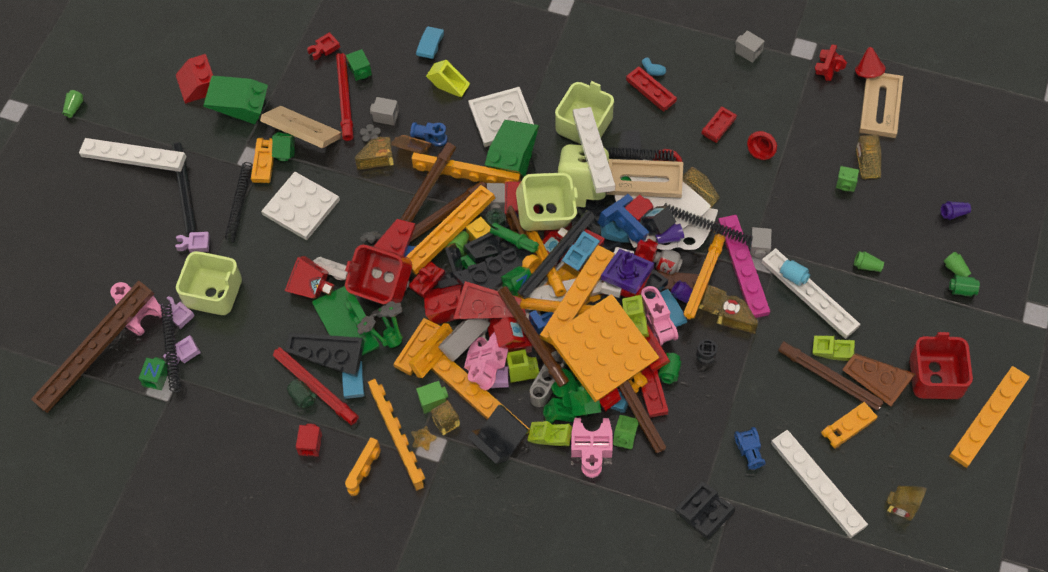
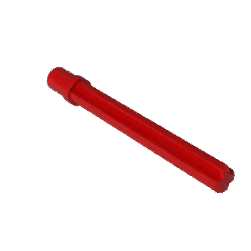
[336,53,353,141]
[273,347,359,425]

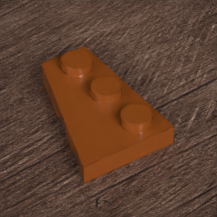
[843,353,916,406]

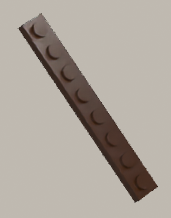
[31,280,155,413]

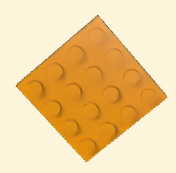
[548,294,659,402]

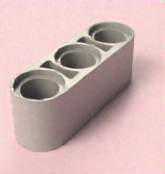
[438,319,490,362]
[530,351,566,407]

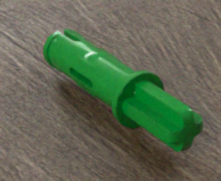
[490,223,539,253]

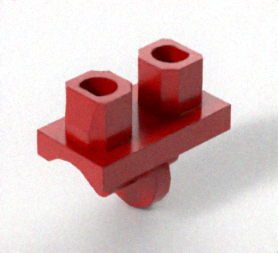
[815,45,847,81]
[635,239,658,262]
[409,261,445,298]

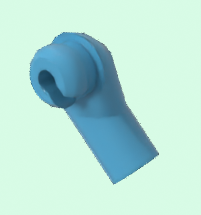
[642,57,666,76]

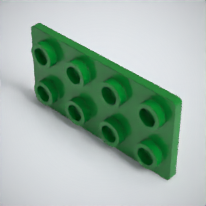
[312,286,379,355]

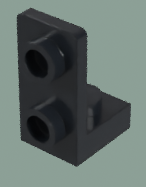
[438,243,466,289]

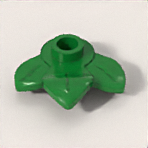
[551,368,583,408]

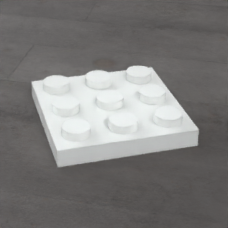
[468,87,534,147]
[261,172,340,240]

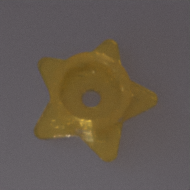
[411,426,437,451]

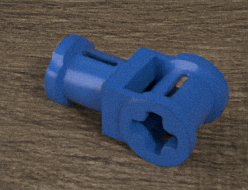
[410,122,447,146]
[734,427,766,470]

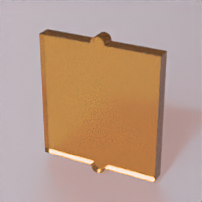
[391,135,431,154]

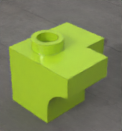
[506,349,539,382]

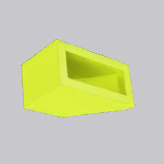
[426,60,470,97]

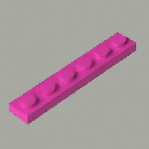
[718,215,770,319]

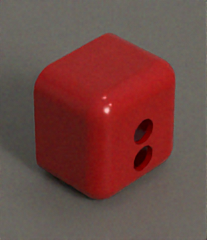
[345,245,412,304]
[910,332,973,399]

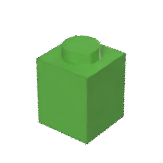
[416,381,449,414]

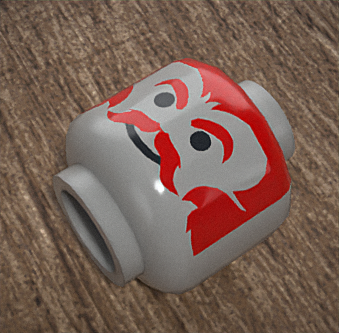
[653,249,683,275]

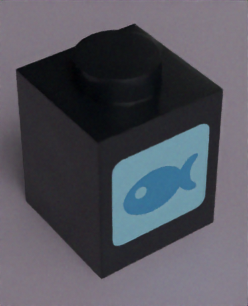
[641,206,676,235]

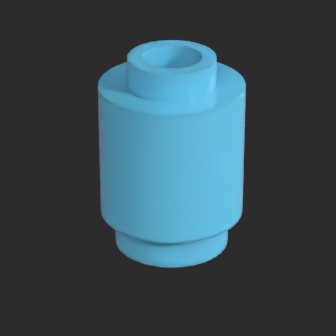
[780,260,810,286]

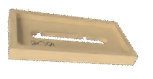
[859,73,903,138]
[260,106,342,148]
[607,159,683,198]

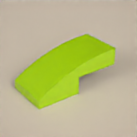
[622,295,649,337]
[813,336,855,361]
[527,421,573,446]

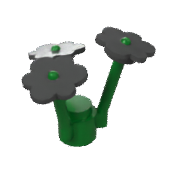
[357,301,403,348]

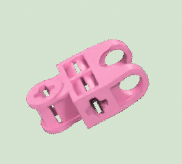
[110,282,165,336]
[641,286,678,346]
[464,332,508,390]
[571,418,613,478]

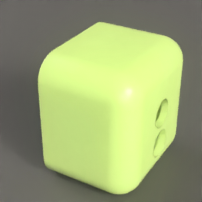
[555,81,614,144]
[558,144,609,207]
[516,173,578,231]
[176,251,242,315]

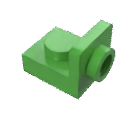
[836,166,859,192]
[613,415,639,449]

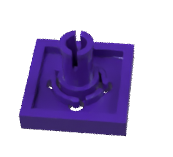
[601,249,654,294]

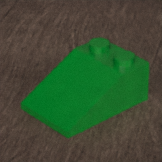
[203,76,268,124]
[485,119,539,178]

